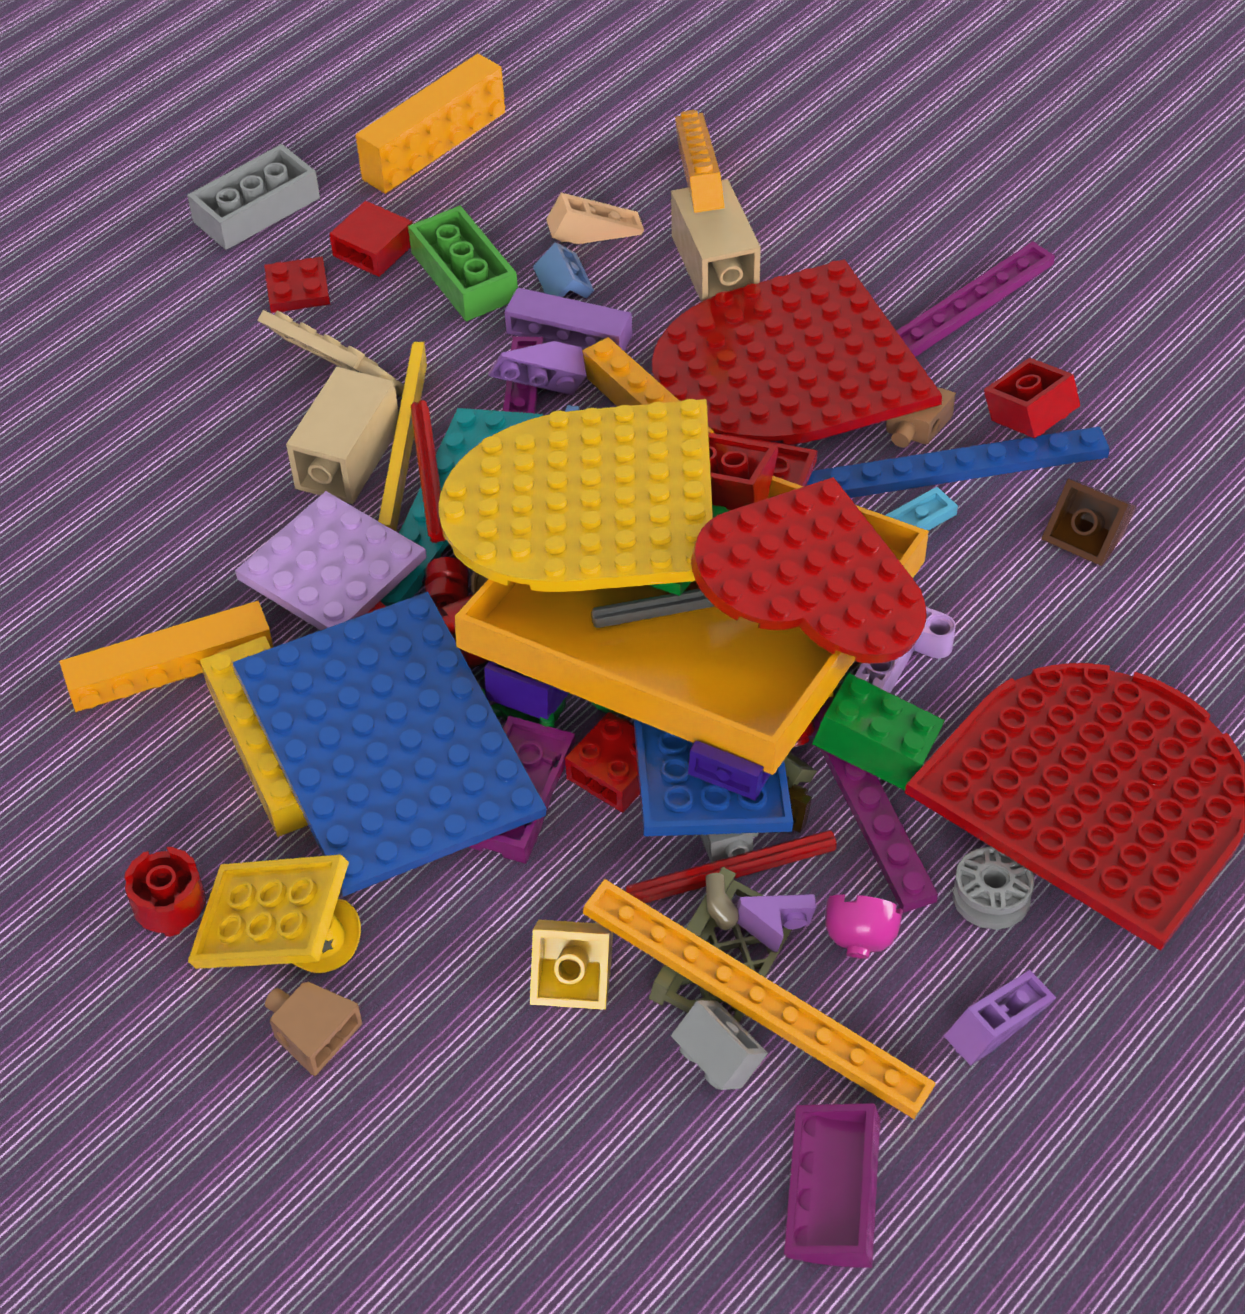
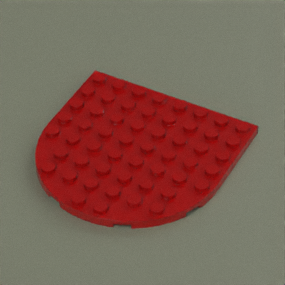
[652,259,942,445]
[904,663,1245,951]

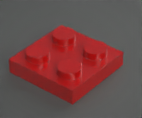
[264,256,330,313]

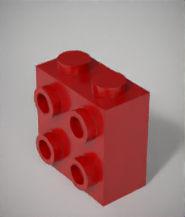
[329,201,412,277]
[565,712,640,813]

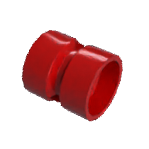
[424,557,469,611]

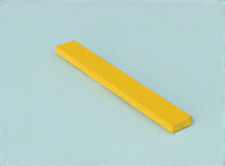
[378,342,427,532]

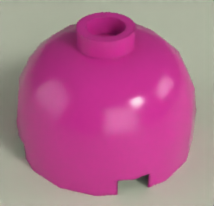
[825,894,903,959]

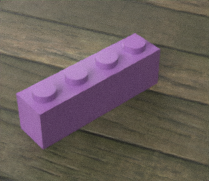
[504,287,632,351]

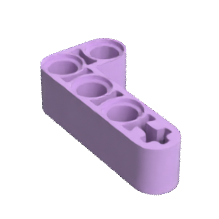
[855,607,956,693]

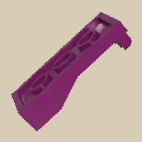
[468,716,576,864]

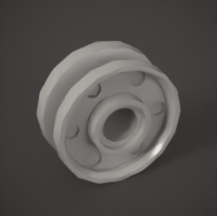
[952,846,1035,930]

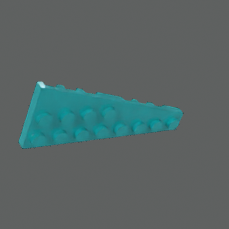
[380,408,544,606]

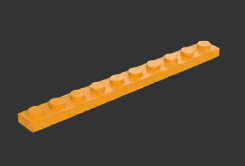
[583,879,936,1119]

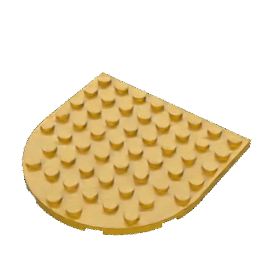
[439,399,713,592]

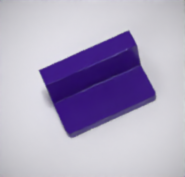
[688,740,771,800]

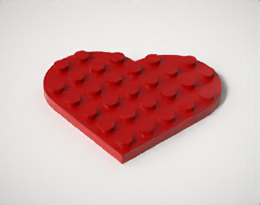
[691,477,927,664]

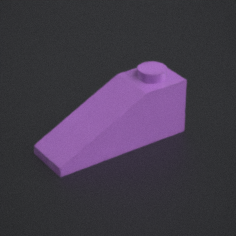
[944,970,1056,1066]

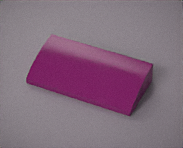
[784,1103,880,1268]

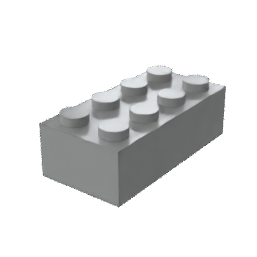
[187,144,320,250]

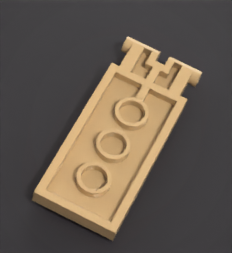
[257,310,404,397]

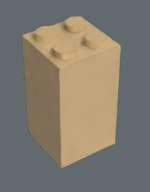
[671,179,761,302]
[286,367,399,504]

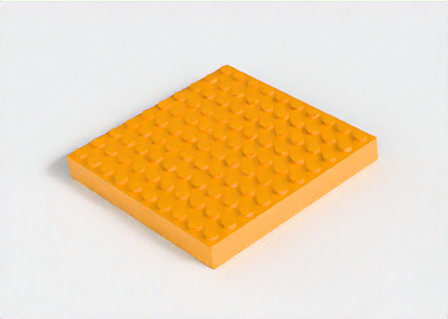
[455,476,929,775]

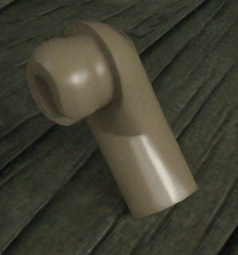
[706,873,739,930]

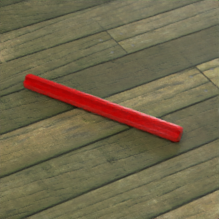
[410,400,445,543]
[625,830,837,903]

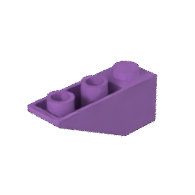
[488,341,586,395]

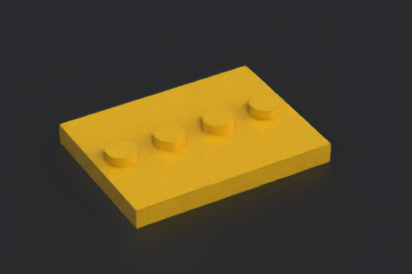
[188,855,349,969]

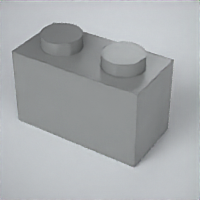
[671,1000,768,1090]

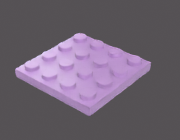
[235,491,427,630]

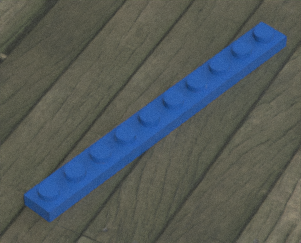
[806,426,1110,498]

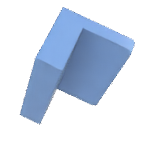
[533,242,594,299]

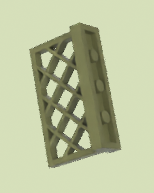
[649,867,793,1023]

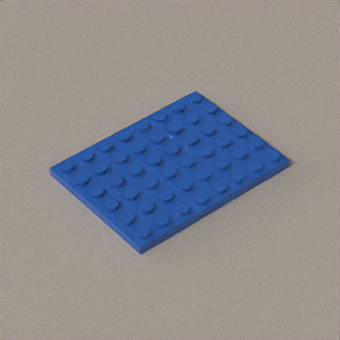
[233,592,547,897]

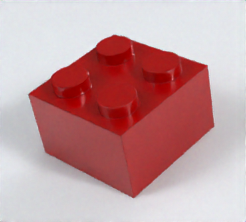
[983,358,1081,439]

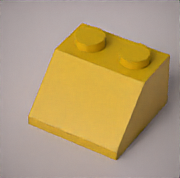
[530,920,613,1010]

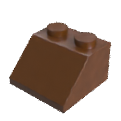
[1041,478,1137,566]

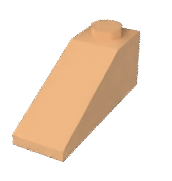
[546,193,644,244]

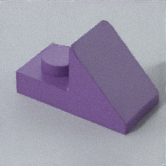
[736,894,816,952]

